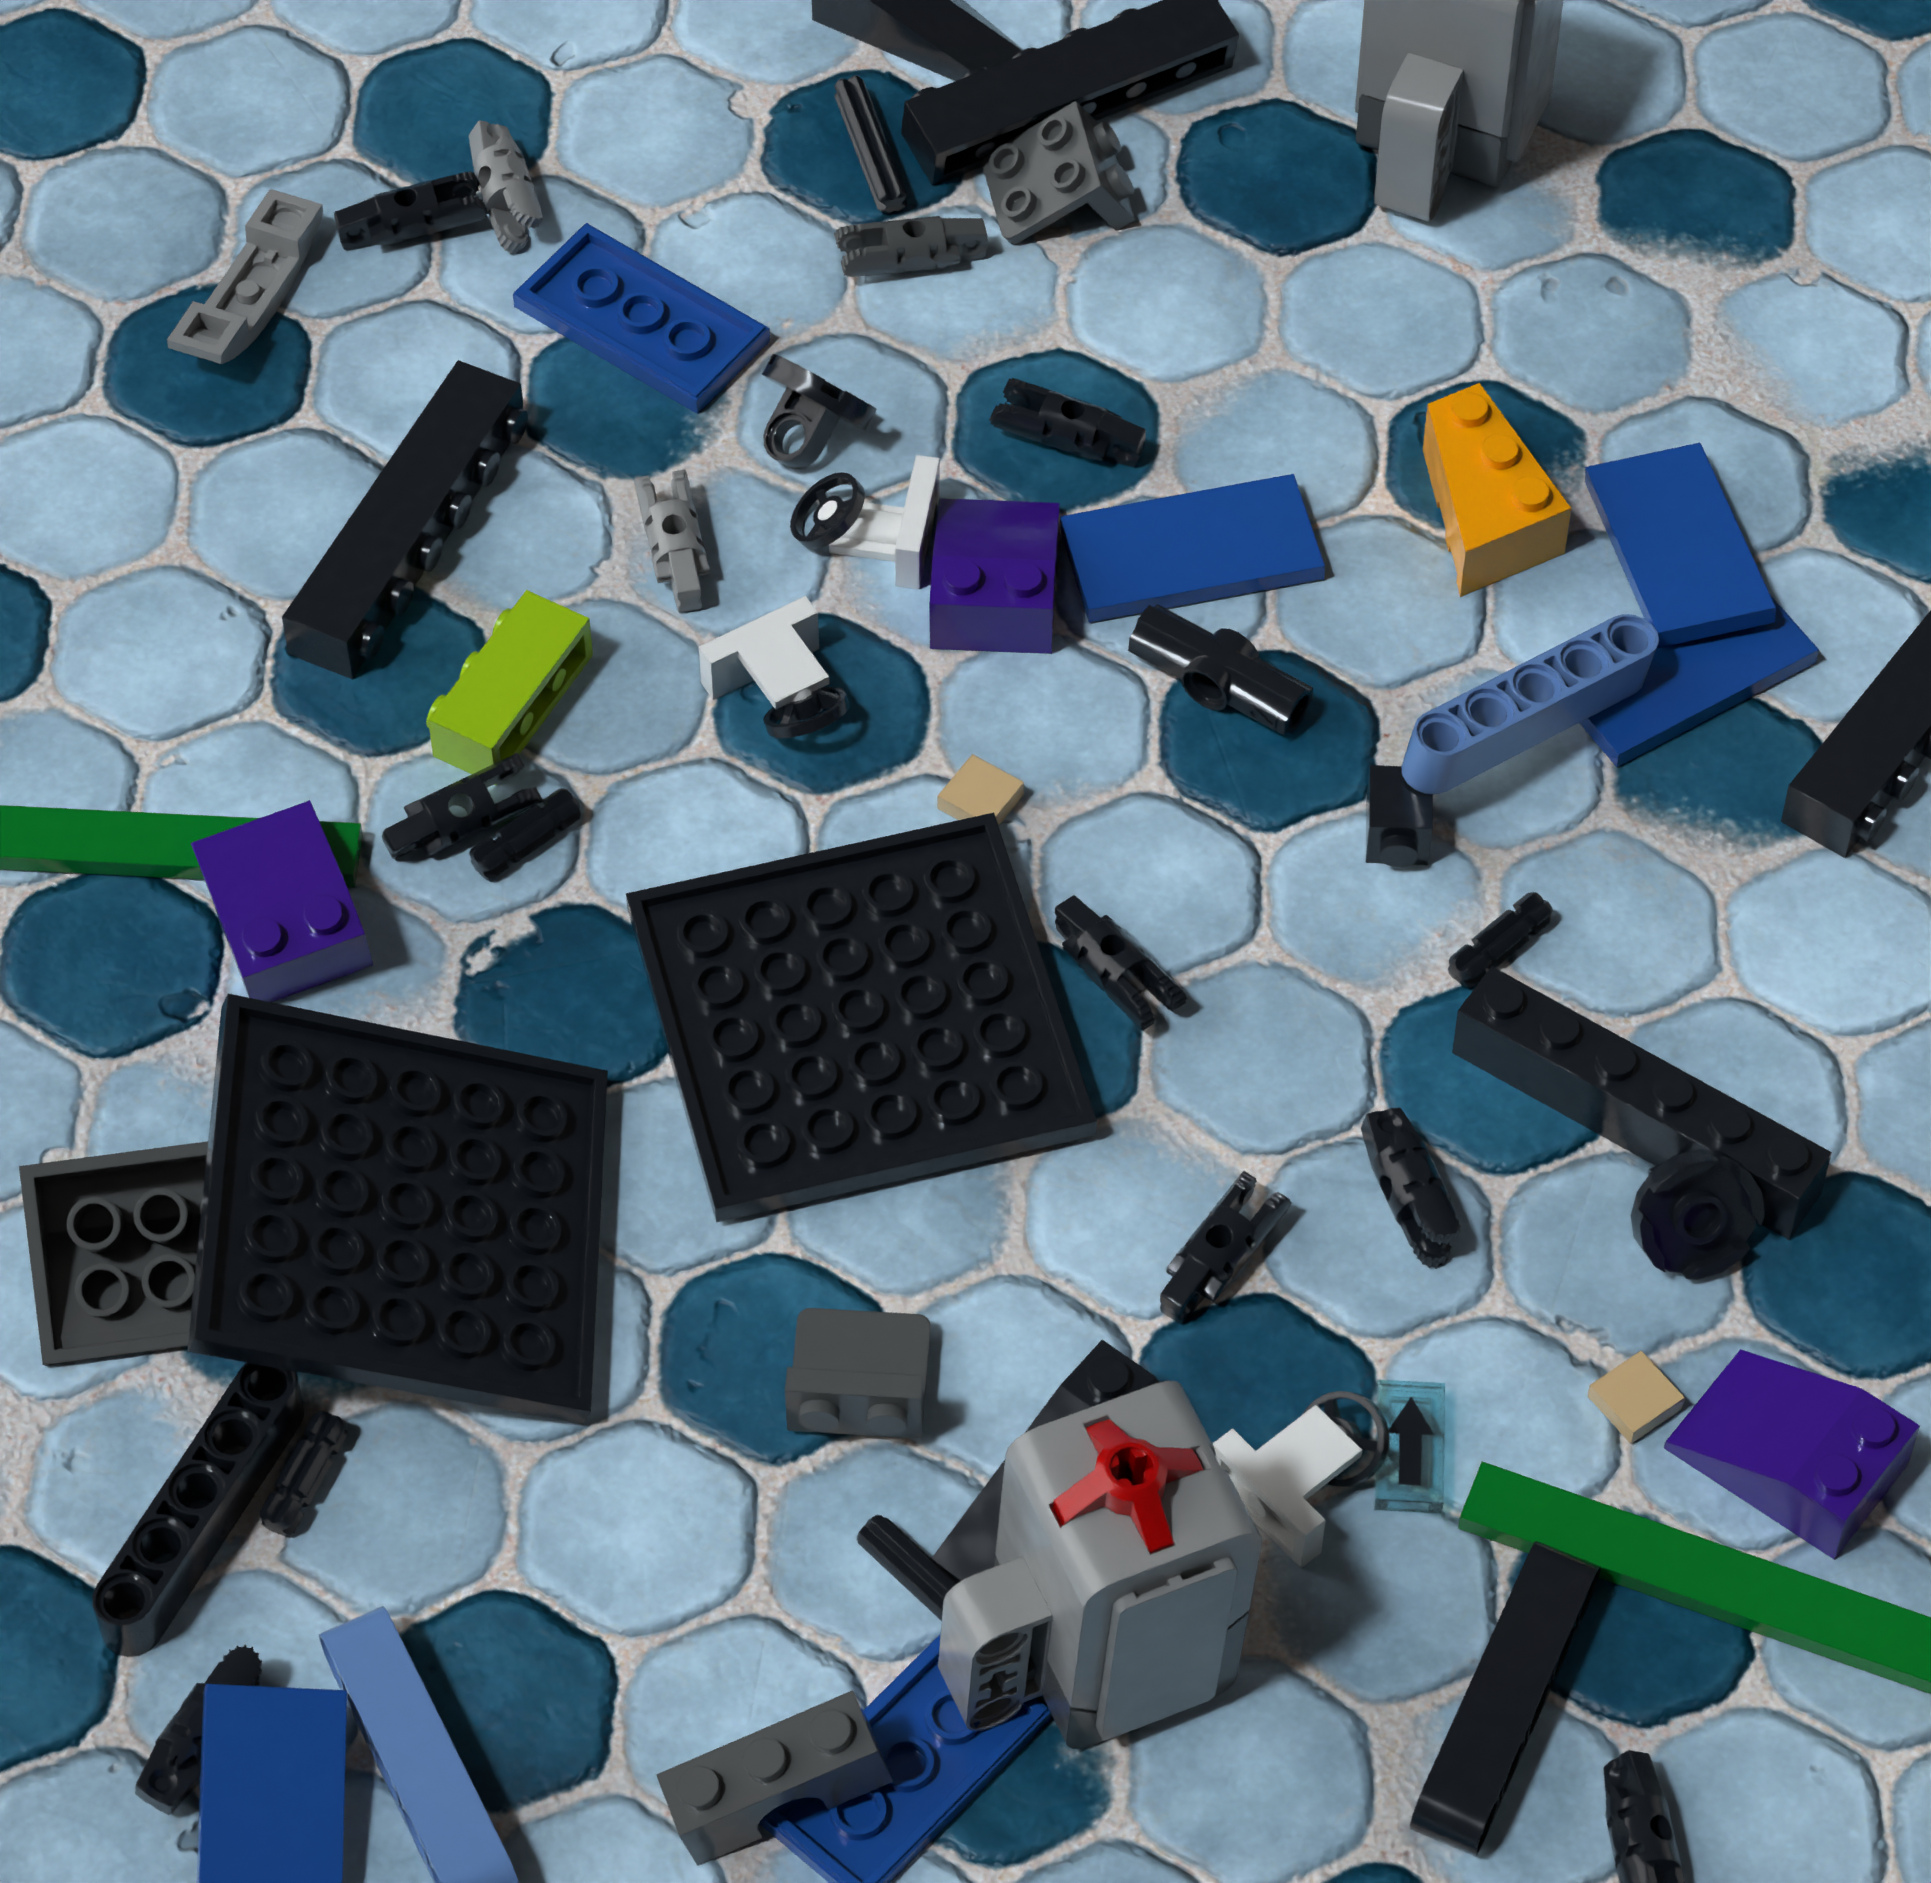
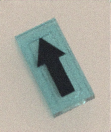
[1374,1380,1445,1513]

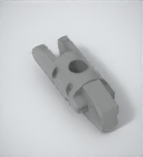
[469,120,544,254]
[634,469,710,613]

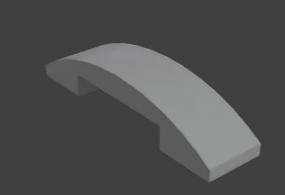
[167,189,323,364]

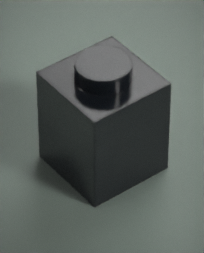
[1365,765,1433,867]

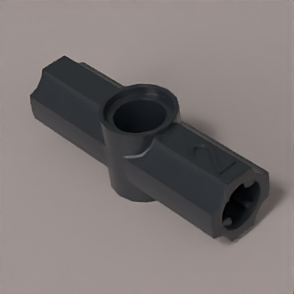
[1128,604,1313,735]

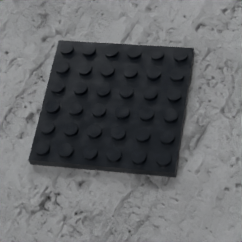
[626,812,1097,1222]
[188,994,608,1424]

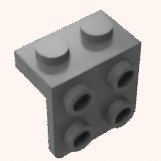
[982,101,1136,244]
[785,1308,931,1439]

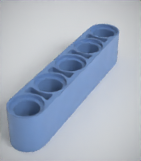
[1401,614,1659,794]
[319,1606,519,1883]

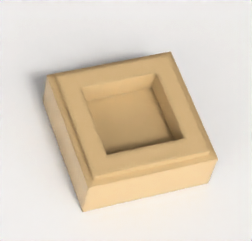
[937,754,1024,826]
[1587,1350,1685,1444]

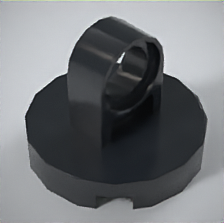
[762,353,877,469]
[1630,1149,1765,1280]

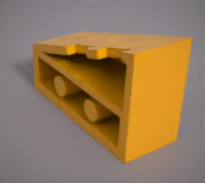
[1423,383,1571,597]

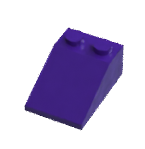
[929,498,1060,654]
[191,800,374,1002]
[1664,1349,1920,1560]

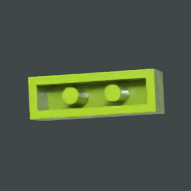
[426,590,593,785]

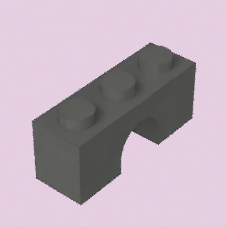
[656,1690,893,1866]

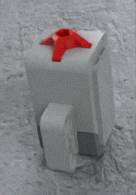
[1355,0,1563,222]
[938,1381,1262,1749]

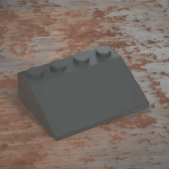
[19,1141,208,1365]

